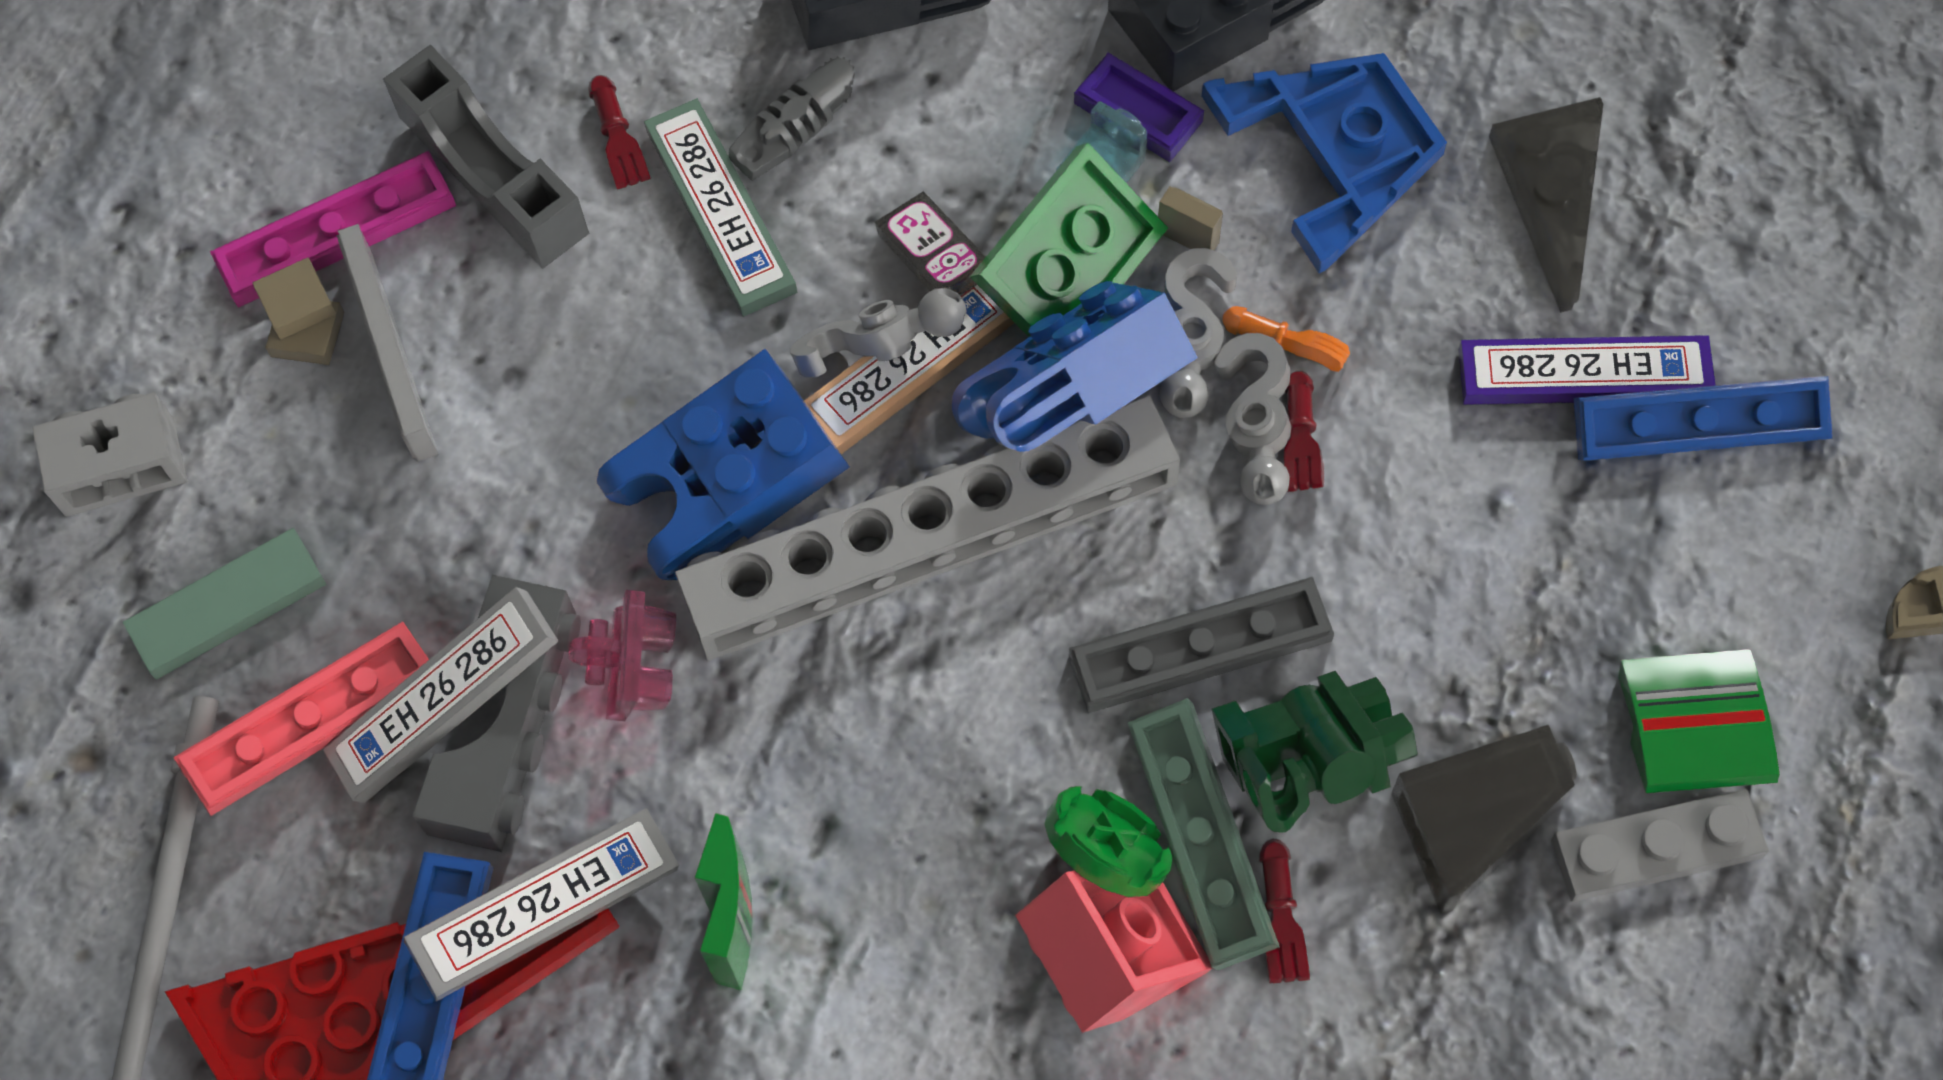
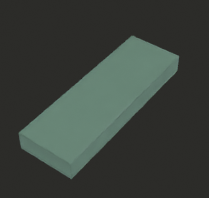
[123,527,327,680]

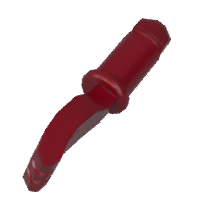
[588,75,651,190]
[1284,371,1324,492]
[1259,838,1310,984]

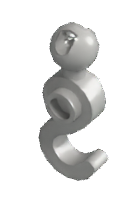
[1160,248,1237,418]
[790,288,967,377]
[1214,333,1291,505]

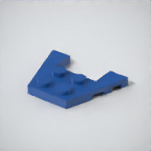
[1201,53,1447,273]

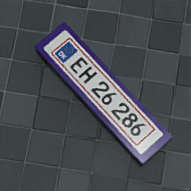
[1458,335,1716,405]

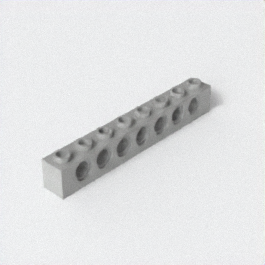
[675,396,1180,661]

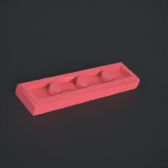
[173,622,429,817]

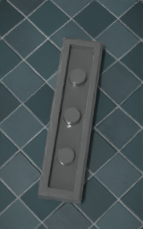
[1069,577,1334,714]

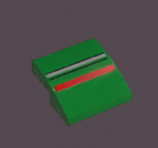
[1618,650,1780,793]
[695,813,753,990]

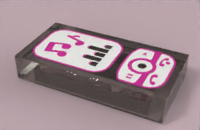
[874,191,986,296]

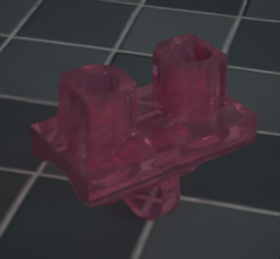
[568,589,677,722]

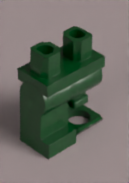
[1211,671,1418,833]

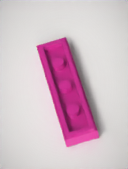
[210,150,457,308]

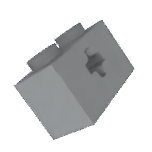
[32,392,188,517]

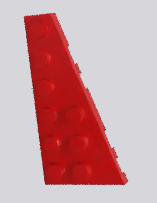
[164,908,620,1080]

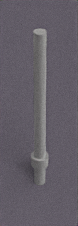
[112,696,219,1080]

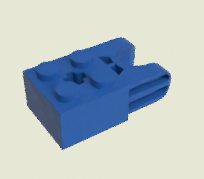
[951,281,1198,452]
[597,349,850,580]

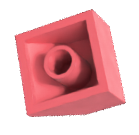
[1015,870,1213,1033]

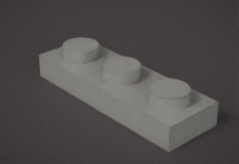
[1551,789,1769,902]

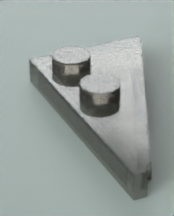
[1489,97,1604,313]

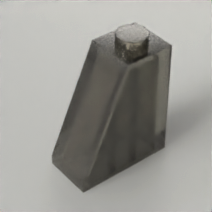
[1391,724,1577,914]

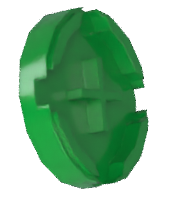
[1044,786,1173,897]

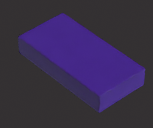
[1074,52,1205,163]

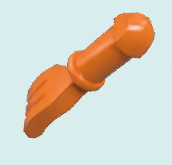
[1222,306,1350,372]

